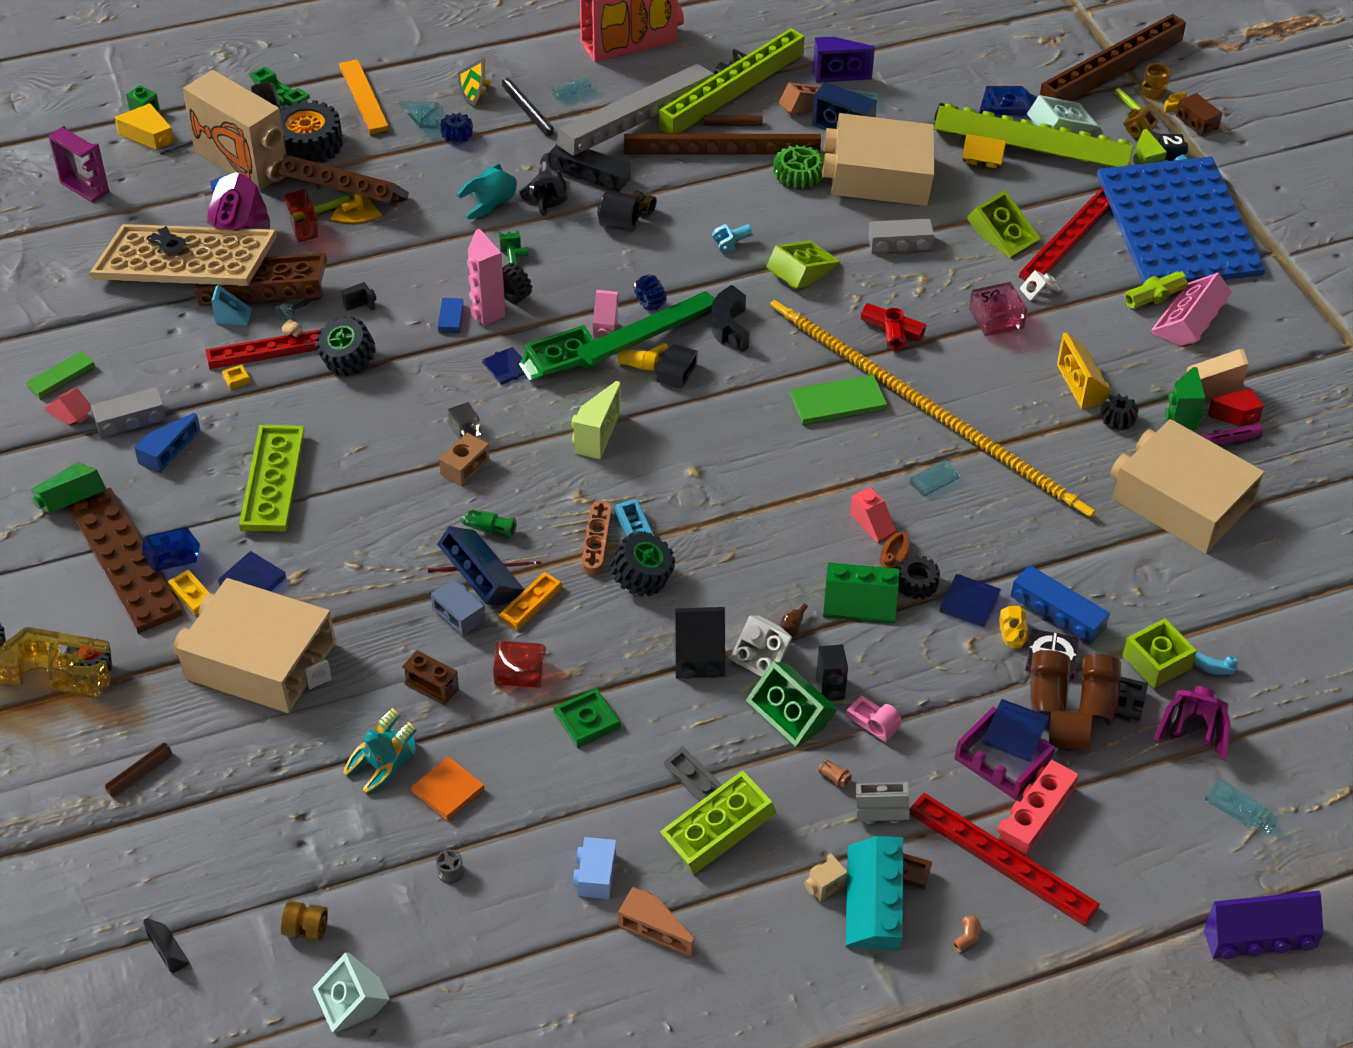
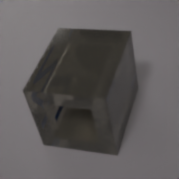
[448,402,481,439]

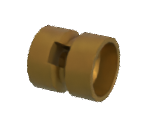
[1141,63,1171,100]
[281,900,328,942]

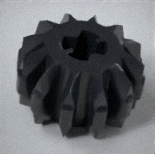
[1100,393,1139,430]

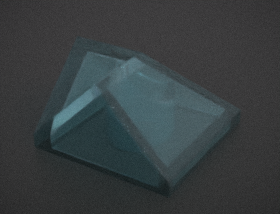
[399,101,443,129]

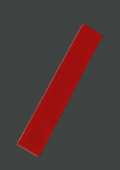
[205,329,320,369]

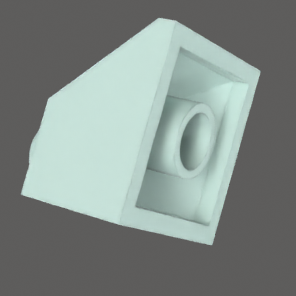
[313,953,390,1033]

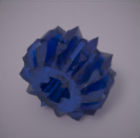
[440,112,473,143]
[634,274,667,311]

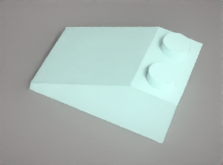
[1027,95,1099,134]

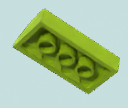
[660,770,777,875]

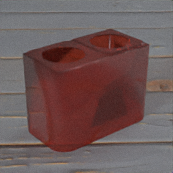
[284,189,318,243]
[493,641,546,688]

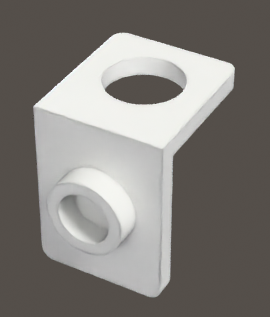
[1020,270,1061,301]
[304,660,332,690]

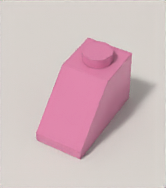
[593,290,618,339]

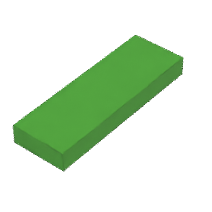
[26,351,95,399]

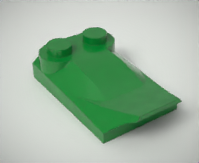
[519,325,599,380]

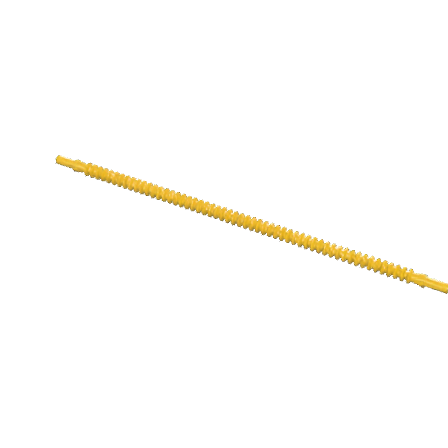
[770,300,1096,518]

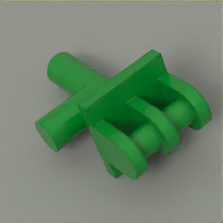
[498,230,528,264]

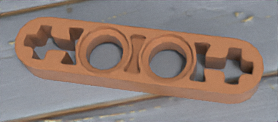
[582,501,611,576]

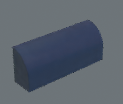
[437,526,524,606]

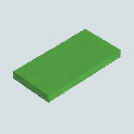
[790,375,887,425]

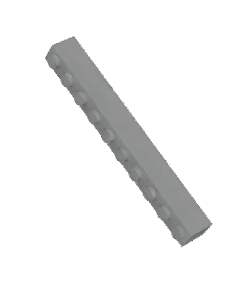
[557,63,714,156]

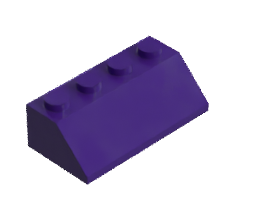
[1204,891,1324,959]

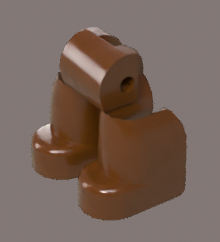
[1030,650,1121,751]

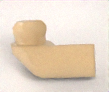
[282,320,303,337]

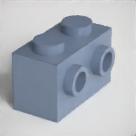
[431,579,485,636]

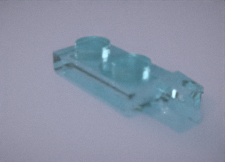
[1205,778,1279,833]

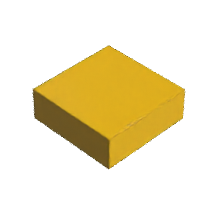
[222,364,251,390]

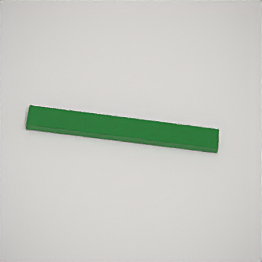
[577,291,715,365]

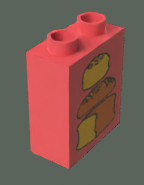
[580,0,684,62]

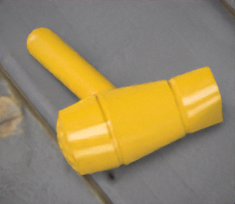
[617,343,668,371]

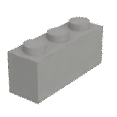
[868,219,934,253]
[90,387,166,438]

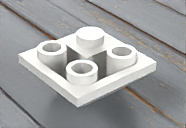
[729,616,792,677]

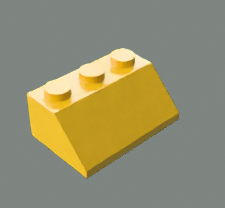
[1057,332,1110,409]

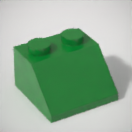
[1165,367,1205,430]

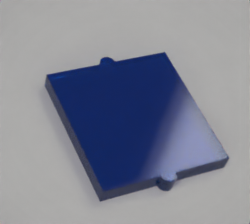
[482,346,525,385]

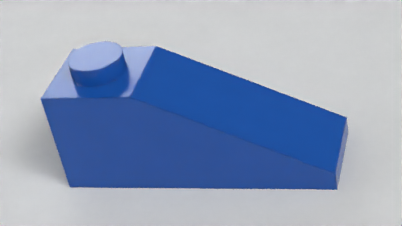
[134,413,200,473]

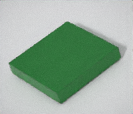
[553,688,621,748]

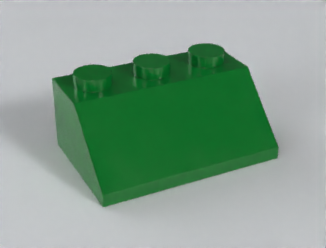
[823,562,899,624]
[746,661,838,747]

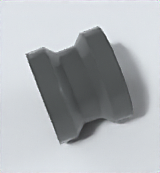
[436,849,464,884]

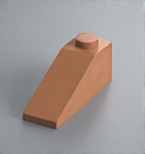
[779,82,821,115]
[618,887,694,957]

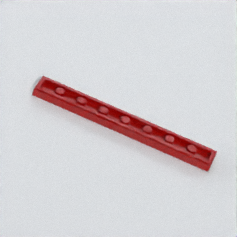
[1019,188,1111,286]
[909,793,1100,926]

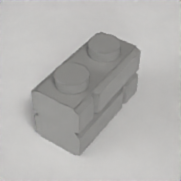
[856,782,909,824]

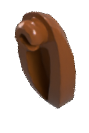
[880,532,911,568]

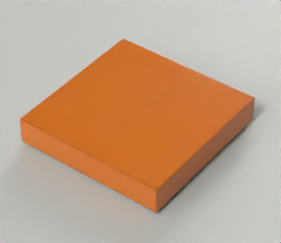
[411,756,484,821]

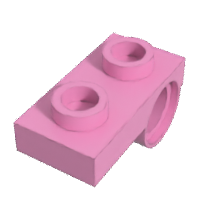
[846,695,902,743]

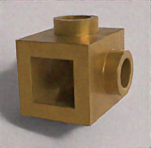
[1123,105,1159,139]

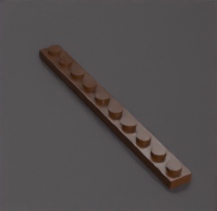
[624,134,821,154]

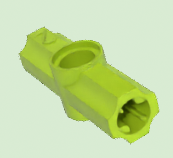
[1124,271,1188,309]

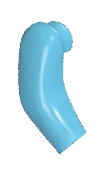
[1193,652,1238,675]

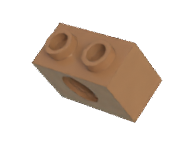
[439,433,490,486]

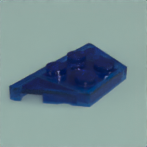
[979,86,1037,116]

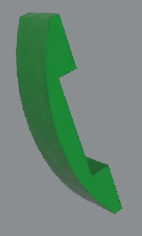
[249,66,310,106]

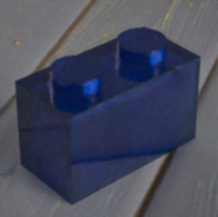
[141,527,200,572]

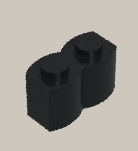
[655,344,698,389]

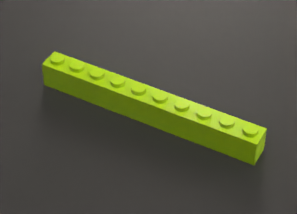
[659,28,805,134]
[934,103,1134,167]

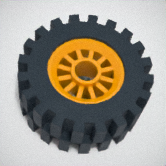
[280,100,343,164]

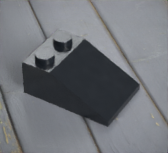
[674,607,725,679]

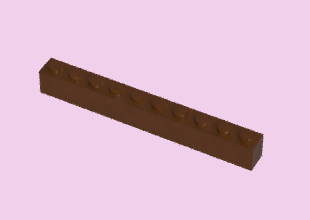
[1040,14,1186,101]

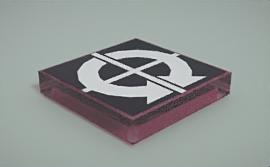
[1025,629,1080,679]

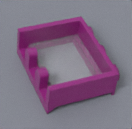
[48,126,110,203]
[954,707,1055,800]

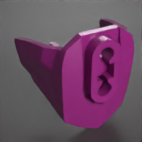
[206,172,270,231]
[1153,686,1231,761]

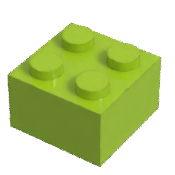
[1123,618,1197,689]

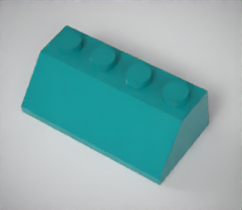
[845,836,903,950]

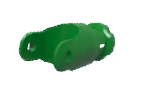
[461,510,517,539]

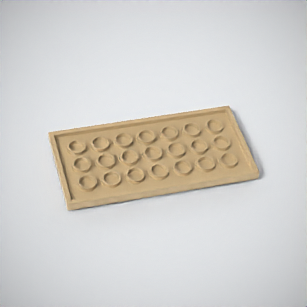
[90,224,277,286]

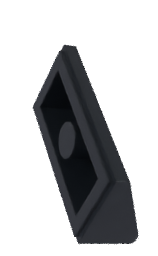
[143,918,189,974]

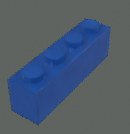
[1011,565,1110,645]

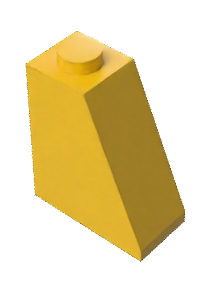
[114,103,174,150]

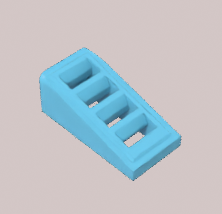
[614,499,655,537]

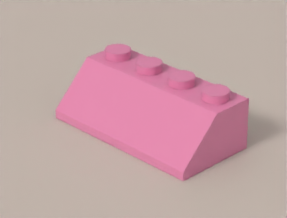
[467,229,505,326]
[1151,273,1232,346]

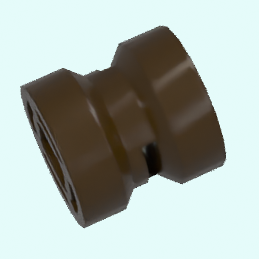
[633,190,657,216]

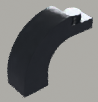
[711,285,749,352]

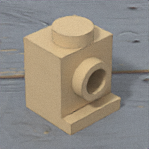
[804,854,848,902]

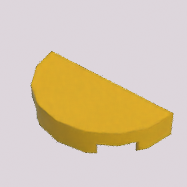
[1164,92,1188,112]

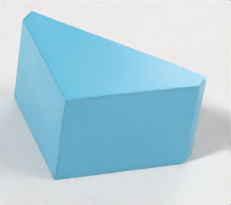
[211,285,252,325]

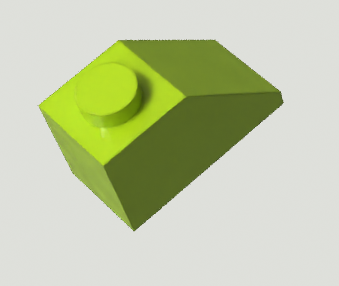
[1133,129,1167,165]

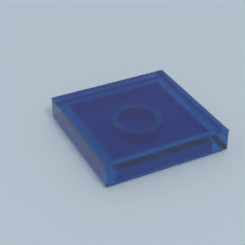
[218,551,286,592]
[939,574,1001,627]
[983,699,1049,762]

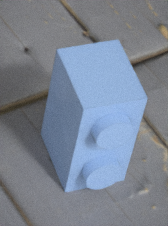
[573,837,616,899]

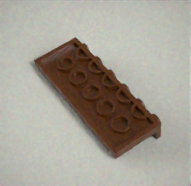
[279,154,409,203]
[194,253,327,306]

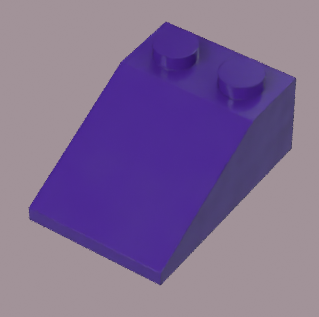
[813,37,875,83]

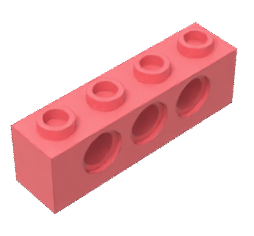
[997,759,1079,857]

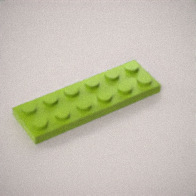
[239,425,305,532]

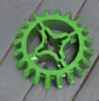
[773,145,824,189]

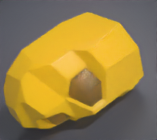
[999,606,1028,649]

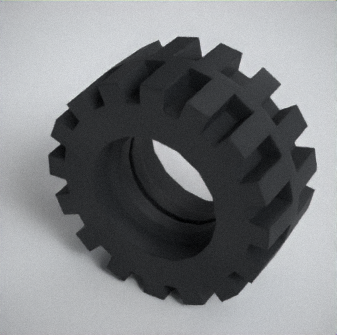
[502,262,533,304]
[898,555,940,599]

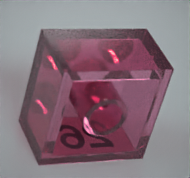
[969,282,1028,336]

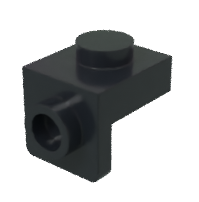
[341,282,377,311]

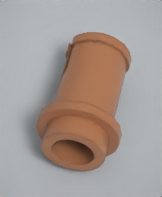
[818,759,852,788]

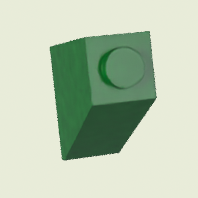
[31,462,106,513]

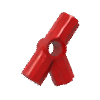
[861,303,927,351]

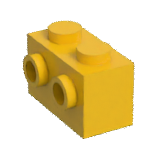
[962,134,1006,169]

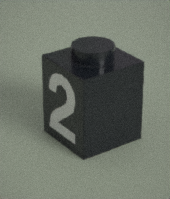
[1158,134,1188,161]

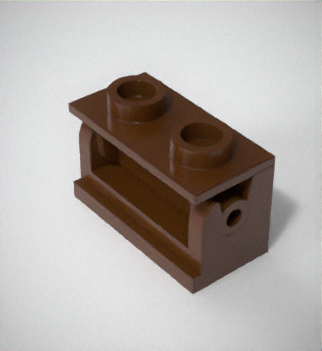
[1176,93,1222,136]
[402,650,459,706]

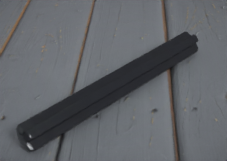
[501,77,554,136]

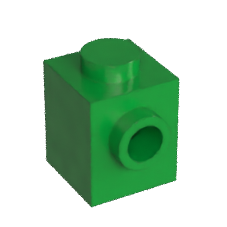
[126,85,160,111]

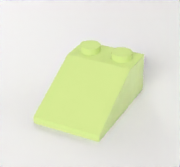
[571,381,621,459]

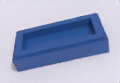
[438,298,464,333]

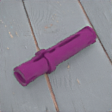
[1200,424,1263,447]

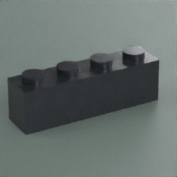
[549,144,631,192]

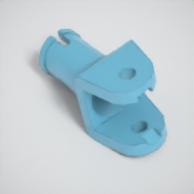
[712,224,753,253]

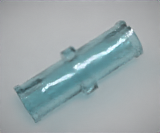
[551,75,591,99]

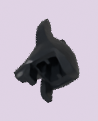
[519,152,568,216]

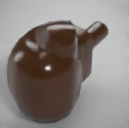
[780,603,808,638]

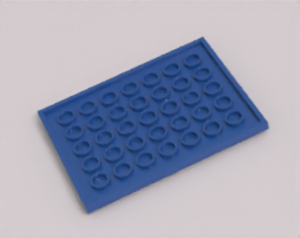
[1097,156,1266,283]

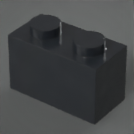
[816,644,848,700]

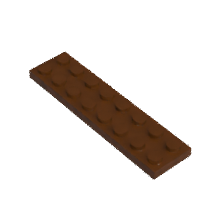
[67,487,183,634]

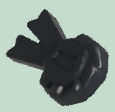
[147,226,186,256]

